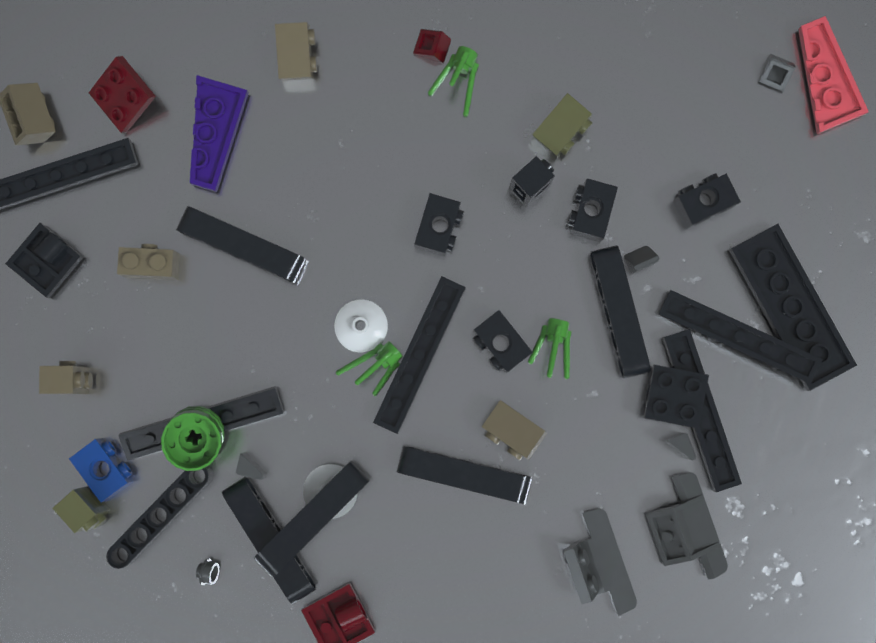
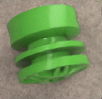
[161,406,225,471]

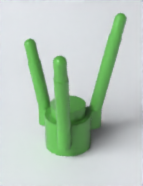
[428,46,479,117]
[528,318,572,379]
[336,341,403,396]

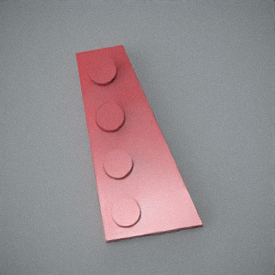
[798,16,869,134]

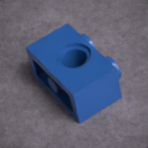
[69,438,134,503]

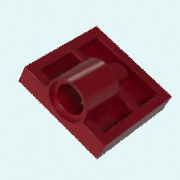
[88,56,156,133]
[301,583,376,643]

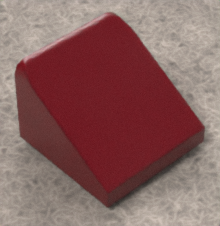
[413,29,451,63]

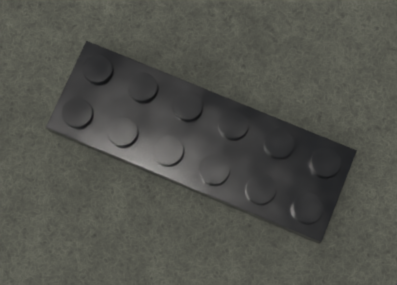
[729,224,857,391]

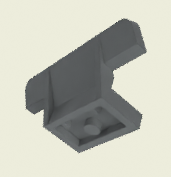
[646,472,728,580]
[563,509,637,616]

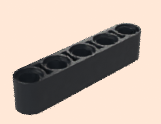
[176,206,306,283]
[590,245,651,379]
[397,446,532,504]
[253,461,370,578]
[106,465,214,569]
[222,477,316,604]

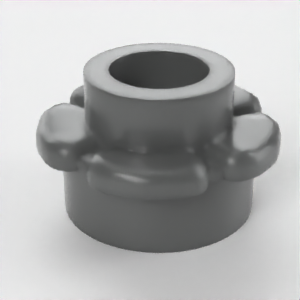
[196,558,219,586]

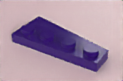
[190,75,249,192]

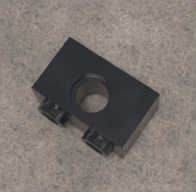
[509,156,555,207]
[673,173,741,229]
[567,178,618,242]
[414,193,464,257]
[472,310,533,373]

